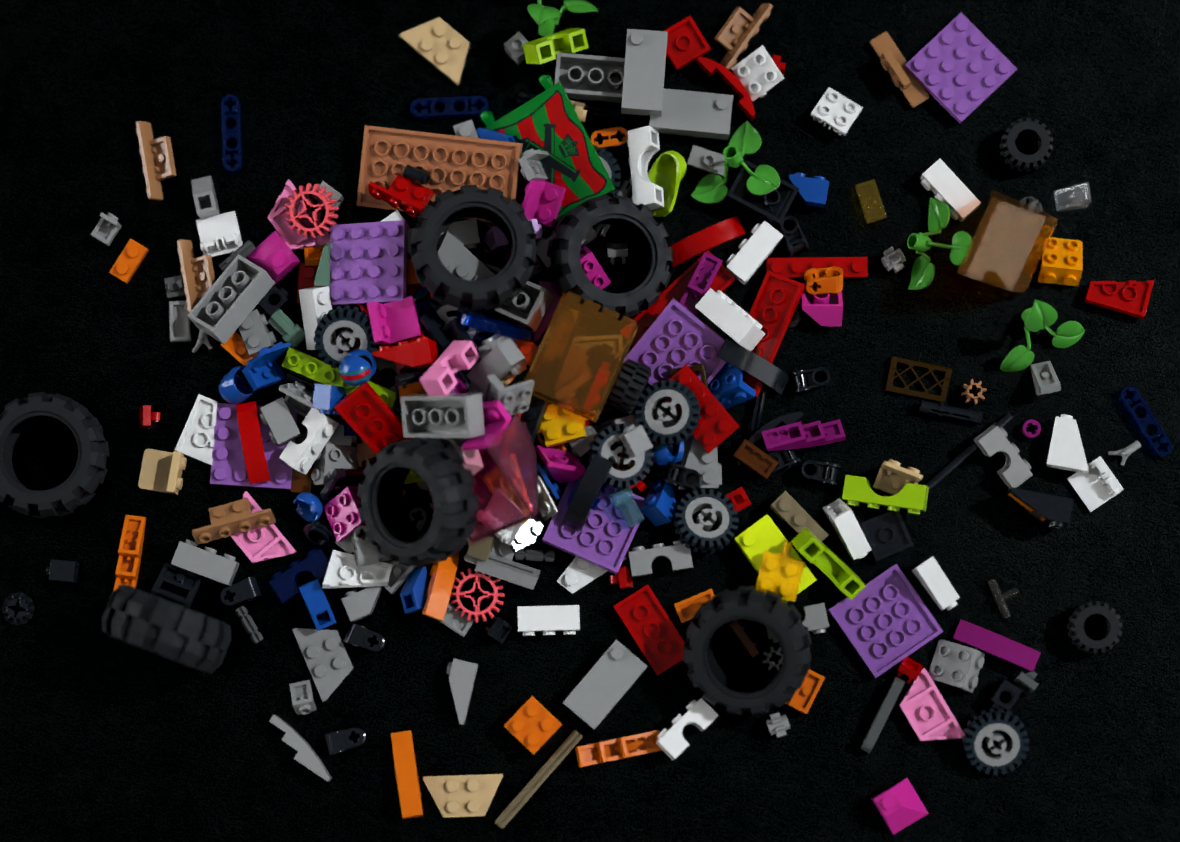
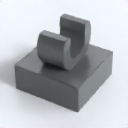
[164,275,186,299]
[1011,671,1038,696]

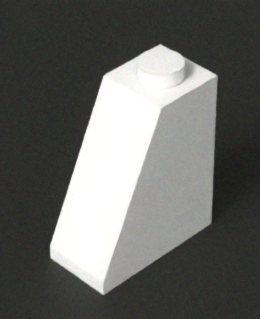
[1047,414,1089,474]
[822,498,872,560]
[912,556,960,611]

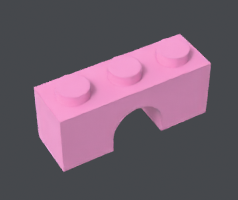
[419,340,480,396]

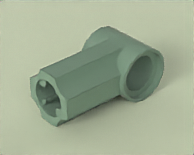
[268,309,305,349]

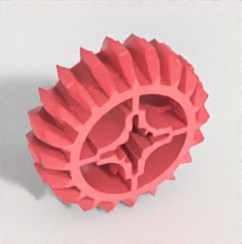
[284,183,339,238]
[450,568,505,623]

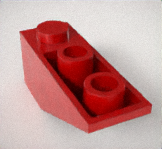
[372,337,439,370]

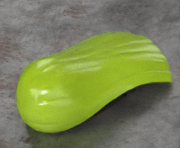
[648,151,687,217]

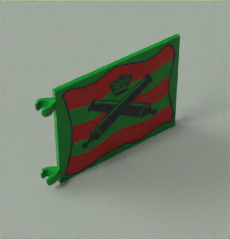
[480,75,615,232]

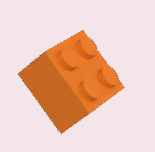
[504,696,563,755]

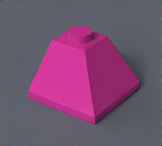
[247,231,301,286]
[801,283,843,327]
[535,445,586,483]
[872,778,929,835]

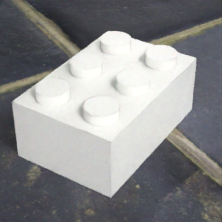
[695,288,766,351]

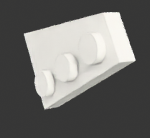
[175,394,218,466]
[322,550,393,588]
[557,557,627,594]

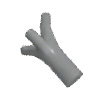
[192,329,212,353]
[1108,440,1141,466]

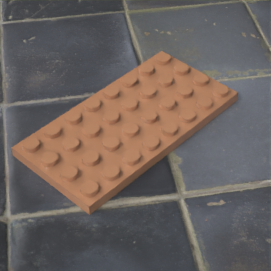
[356,125,523,222]

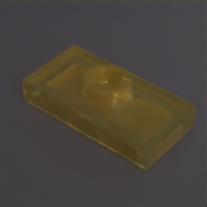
[855,179,887,224]

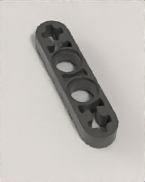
[860,677,905,753]

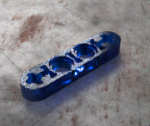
[221,95,243,173]
[410,96,489,119]
[459,312,535,342]
[1119,386,1172,457]

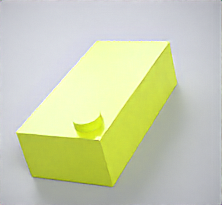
[734,514,816,603]

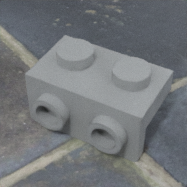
[518,149,549,181]
[238,309,276,357]

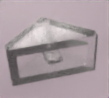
[1053,182,1092,211]

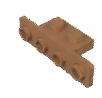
[714,3,773,70]
[870,32,929,108]
[136,121,177,201]
[177,239,215,314]
[192,498,276,544]

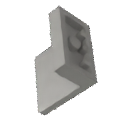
[482,374,535,416]

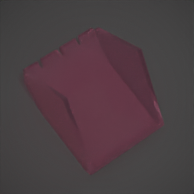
[451,416,538,543]

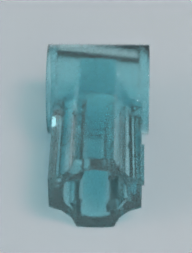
[609,487,645,528]

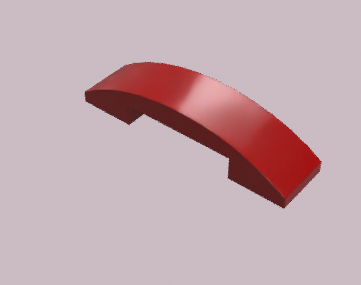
[696,56,755,121]
[670,216,746,268]
[236,401,271,485]

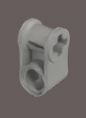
[351,526,379,567]

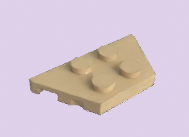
[399,17,470,85]
[423,774,503,818]

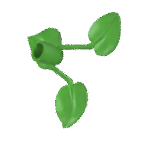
[527,0,598,37]
[691,121,780,204]
[907,198,973,290]
[1000,300,1085,372]

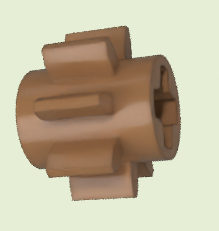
[961,379,987,405]

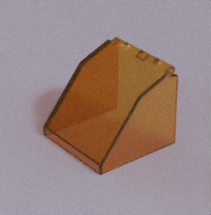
[958,190,1058,293]
[524,291,639,422]

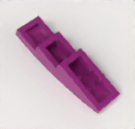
[680,252,723,316]
[761,419,846,451]
[953,619,1041,672]

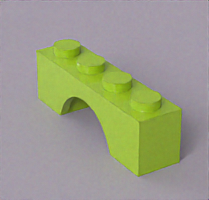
[842,475,929,515]
[791,527,866,600]

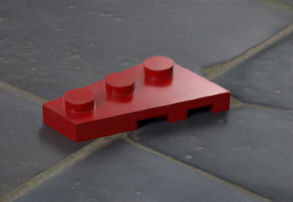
[1085,280,1154,319]

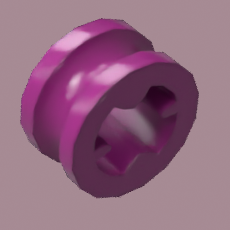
[1021,419,1041,439]

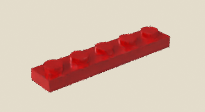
[766,257,868,279]

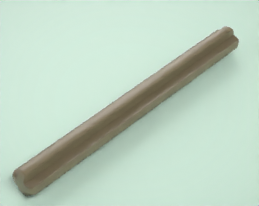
[495,730,583,829]

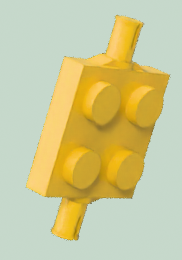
[537,397,597,448]
[756,541,805,602]

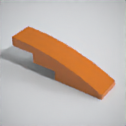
[113,515,146,592]
[422,551,460,621]
[391,730,423,819]
[575,730,661,768]

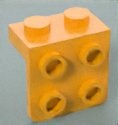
[1038,237,1083,287]

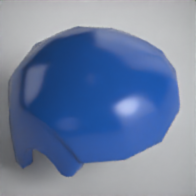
[293,492,324,522]

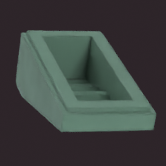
[314,242,332,286]

